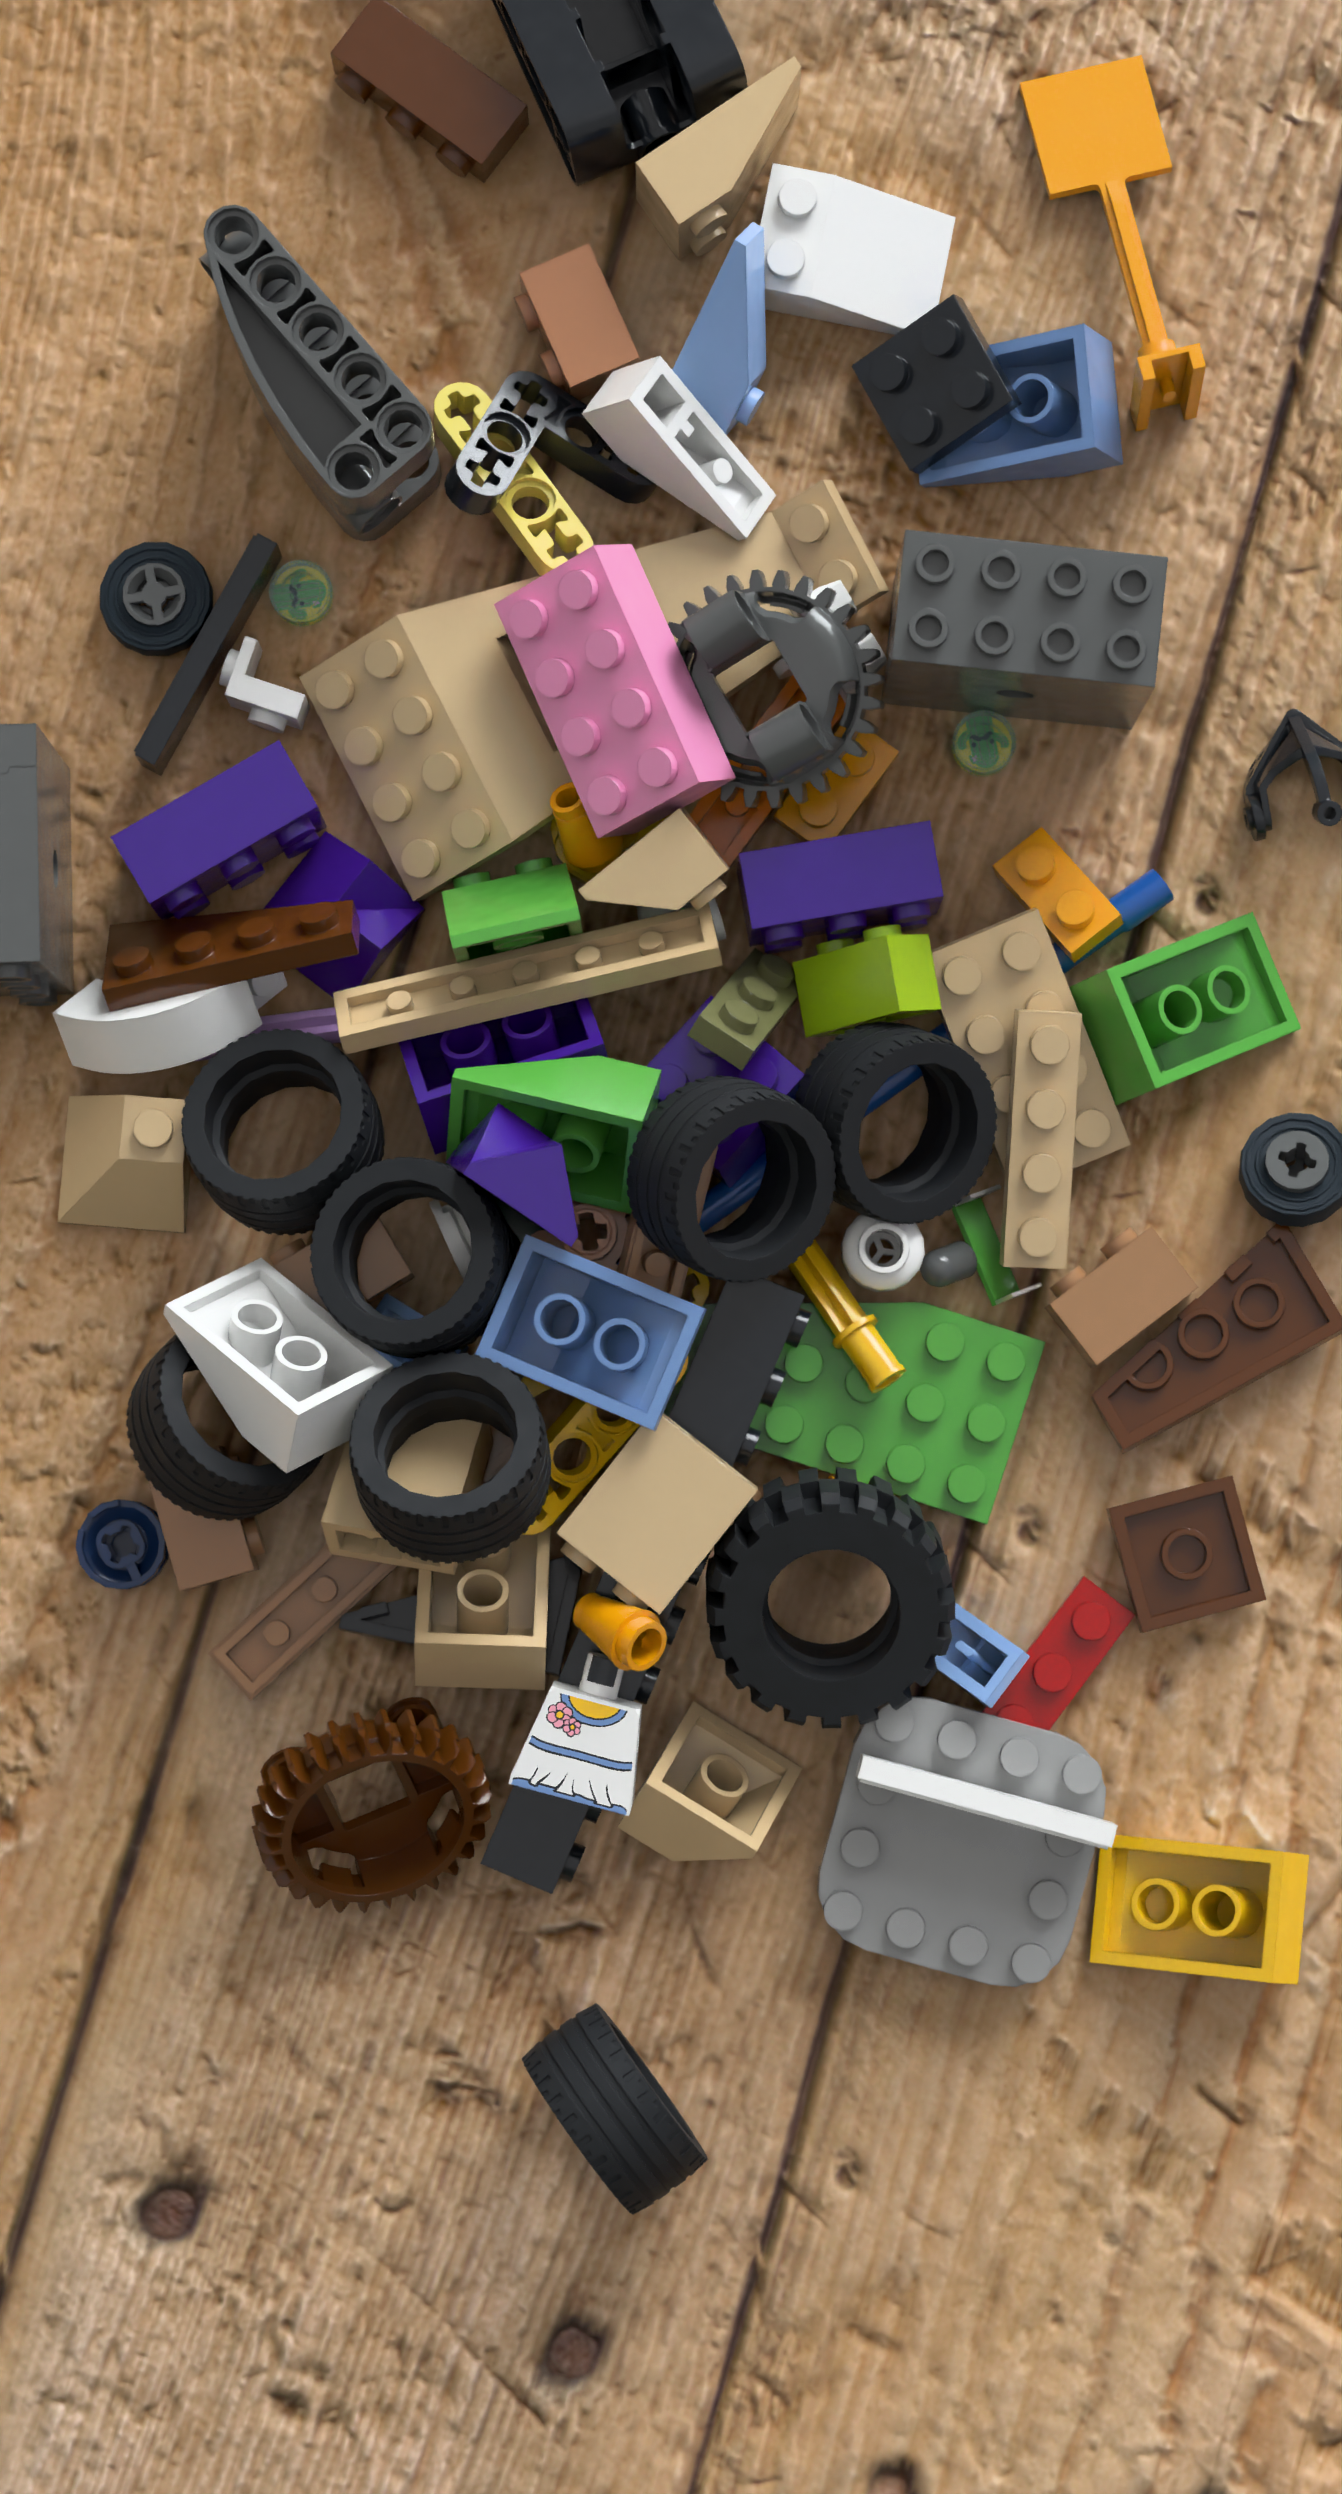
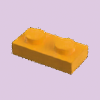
[773,725,899,842]
[992,826,1124,963]

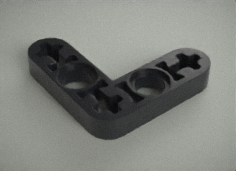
[444,371,657,515]

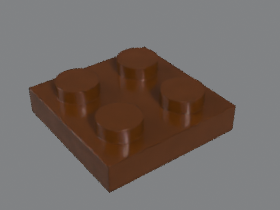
[1106,1476,1266,1633]

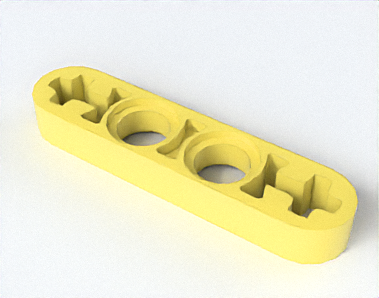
[434,382,593,576]

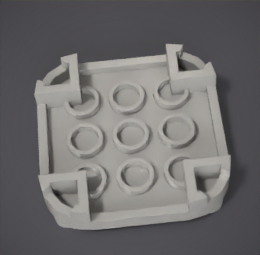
[817,1695,1106,1987]

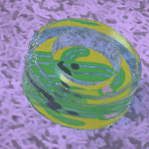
[269,560,334,627]
[952,710,1016,777]

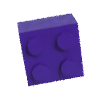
[647,995,805,1188]

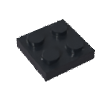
[852,294,1022,474]

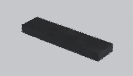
[134,533,282,776]

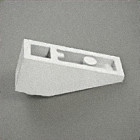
[582,356,776,541]

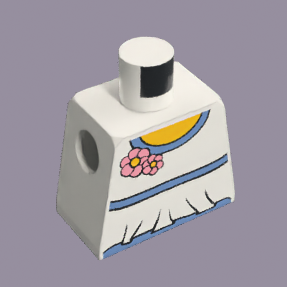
[508,1652,642,1816]

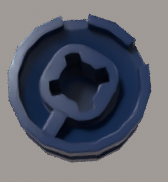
[76,1499,169,1589]

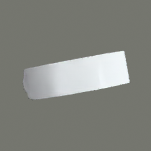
[52,972,288,1074]

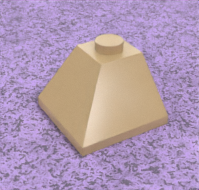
[578,808,730,911]
[57,1095,191,1233]
[618,1701,803,1861]

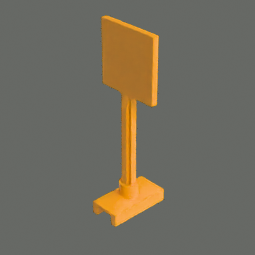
[1019,55,1206,432]

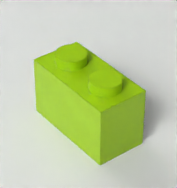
[792,924,942,1038]

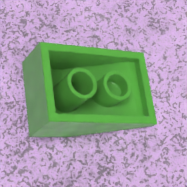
[441,857,583,963]
[1069,912,1301,1105]
[446,1055,662,1214]

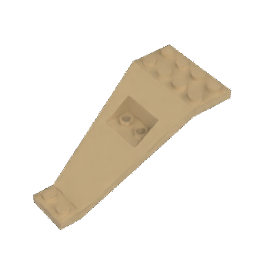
[299,480,889,901]

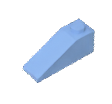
[672,222,766,435]

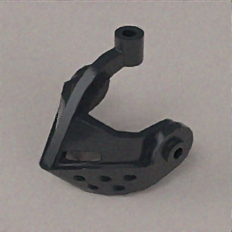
[1243,709,1342,841]

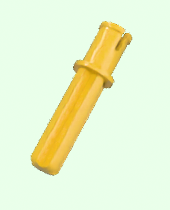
[788,1239,906,1394]

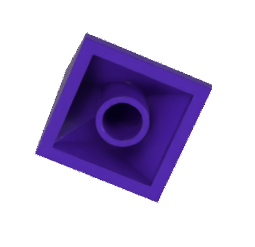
[263,831,425,999]
[446,1103,578,1247]

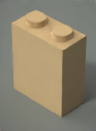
[557,1413,758,1615]
[321,1419,493,1575]

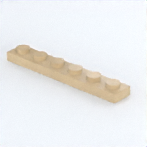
[333,903,723,1055]

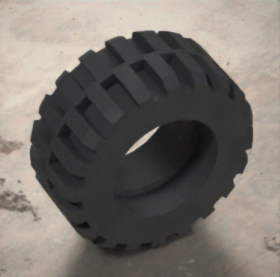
[705,1467,955,1729]

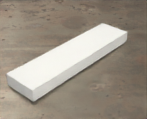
[855,1753,1118,1850]

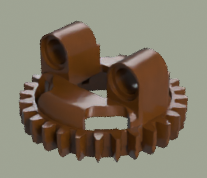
[252,1697,492,1913]

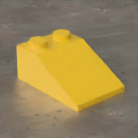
[1089,1835,1309,1985]

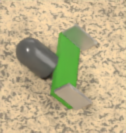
[920,1184,1042,1307]

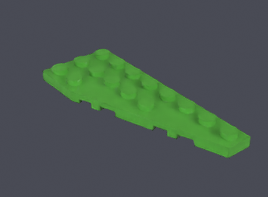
[664,1302,1046,1525]

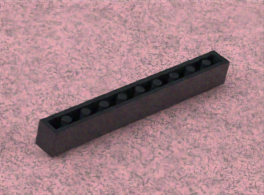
[480,1279,812,1894]

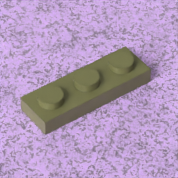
[687,948,798,1071]

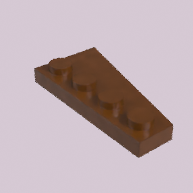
[102,900,360,1012]
[1091,1223,1342,1454]

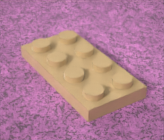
[931,908,1131,1177]

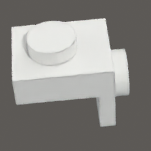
[219,636,310,733]

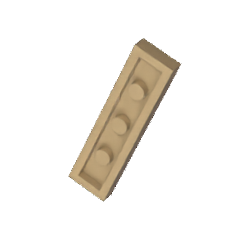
[999,1009,1082,1269]

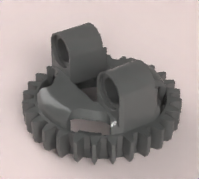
[668,570,886,809]

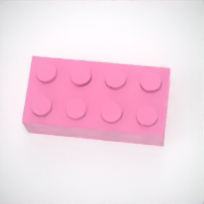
[494,544,736,839]

